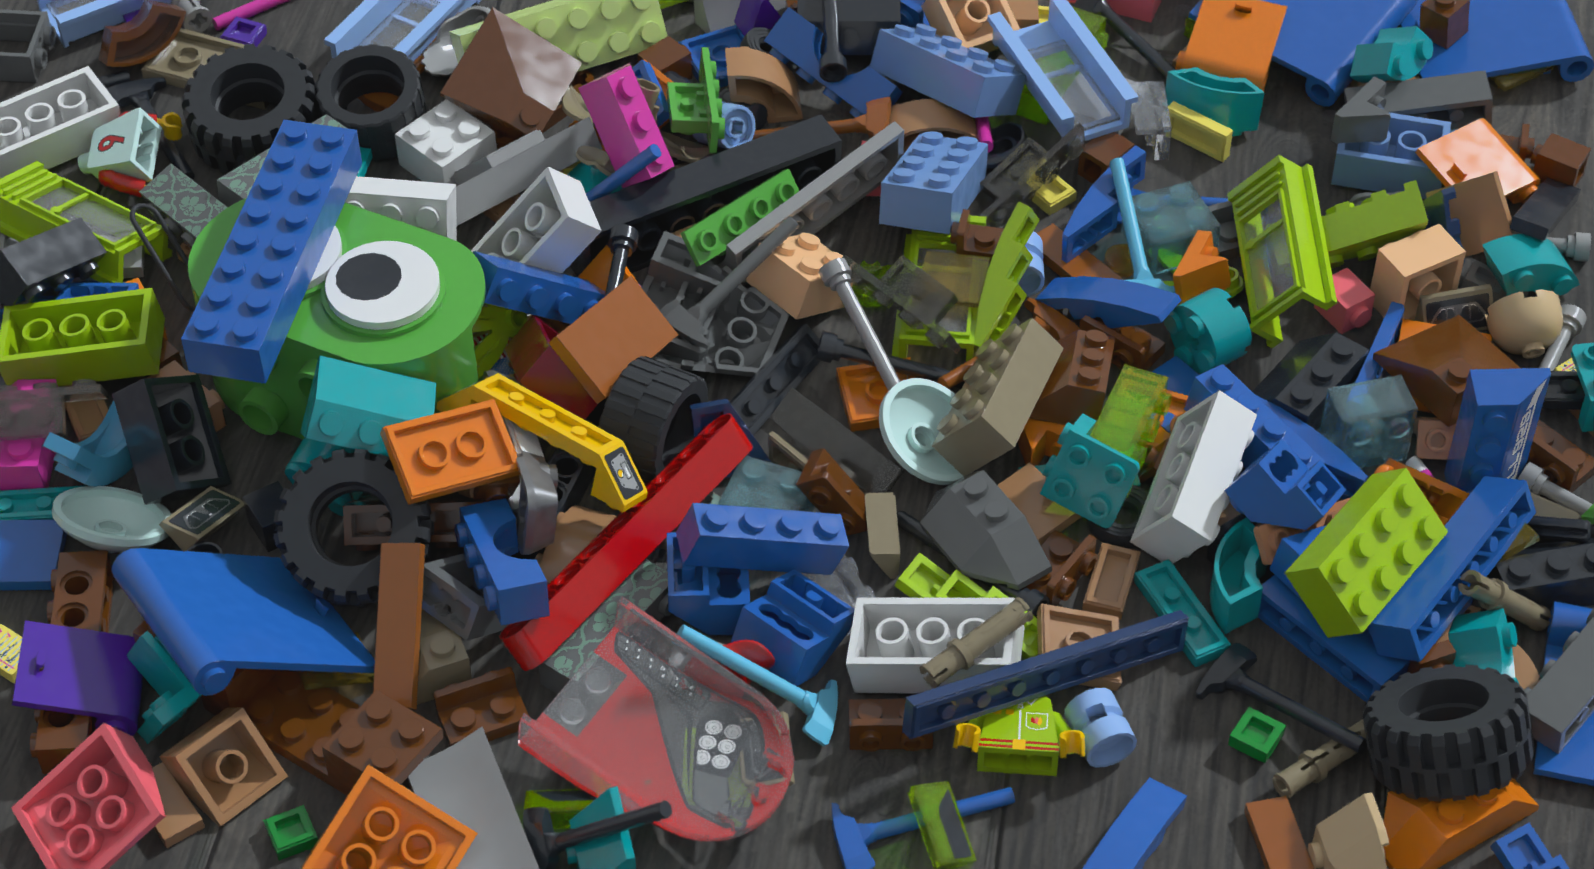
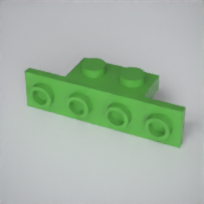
[666,47,725,153]
[680,169,799,267]

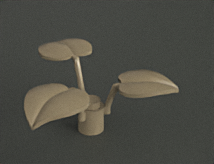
[561,78,711,176]

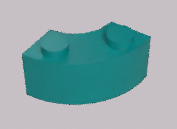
[1350,26,1433,83]
[1162,67,1265,136]
[1482,234,1580,296]
[1210,518,1267,634]
[1448,608,1519,684]

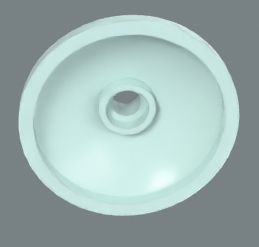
[879,378,963,485]
[52,486,171,553]

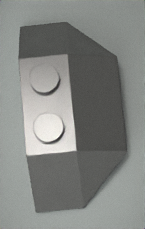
[920,470,1052,590]

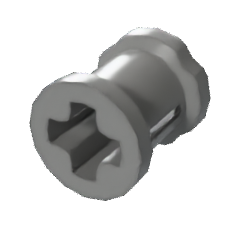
[171,0,212,33]

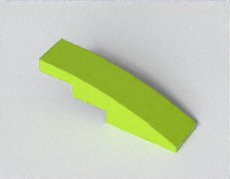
[975,201,1040,349]
[894,553,1038,660]

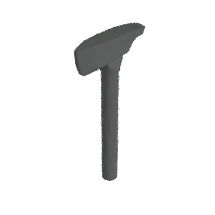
[659,216,799,349]

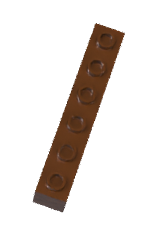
[30,550,115,774]

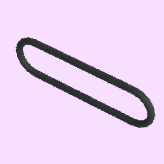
[130,203,196,312]

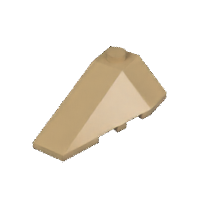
[1308,793,1389,869]

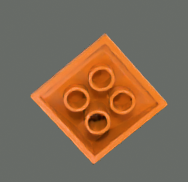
[300,765,478,869]

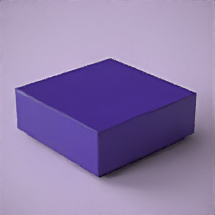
[220,17,267,47]

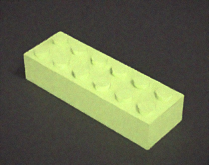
[449,0,667,72]

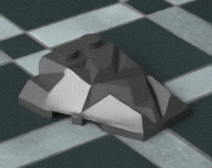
[642,231,789,377]

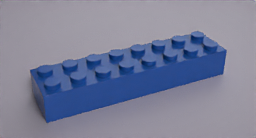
[181,120,362,384]

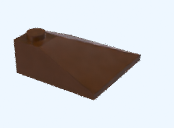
[439,7,582,141]
[1372,315,1521,427]

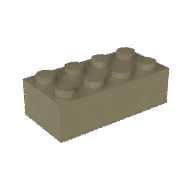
[932,318,1064,476]

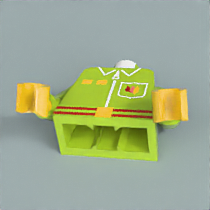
[953,696,1085,776]

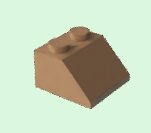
[159,708,288,826]

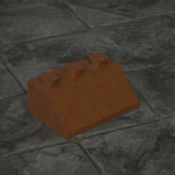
[1029,329,1115,432]

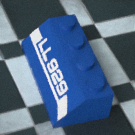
[1444,368,1551,493]

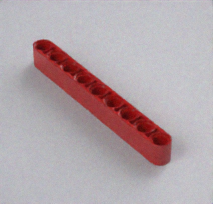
[499,413,753,671]

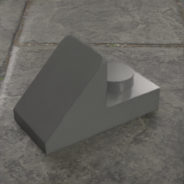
[1330,77,1391,143]

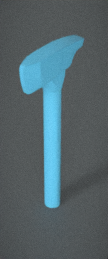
[1110,158,1175,293]
[676,624,838,746]

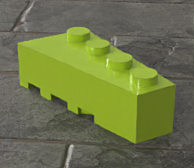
[1266,180,1428,278]

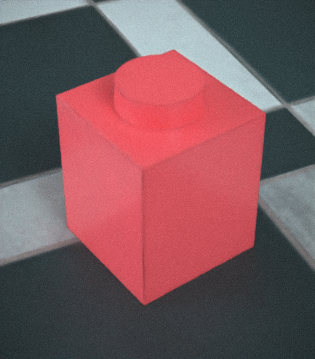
[1314,268,1376,334]

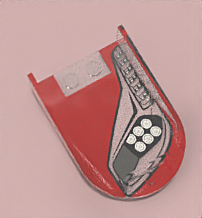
[518,596,794,841]

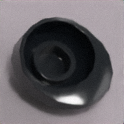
[987,122,1031,168]

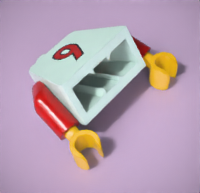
[78,107,182,198]

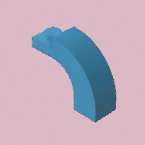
[43,401,133,487]

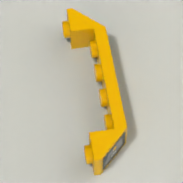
[436,373,648,512]

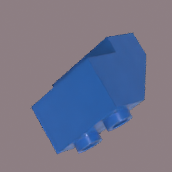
[1224,439,1346,530]
[667,532,750,635]
[731,569,855,686]

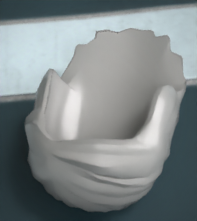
[421,6,491,77]

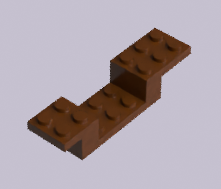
[132,620,443,796]

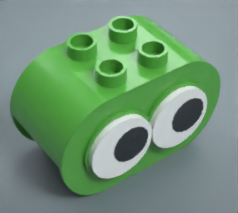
[188,198,486,458]

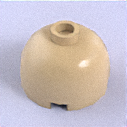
[1485,289,1563,358]

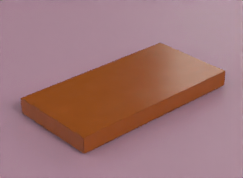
[548,275,679,404]

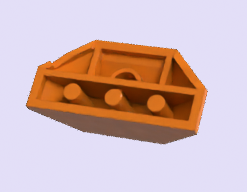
[1383,779,1539,869]

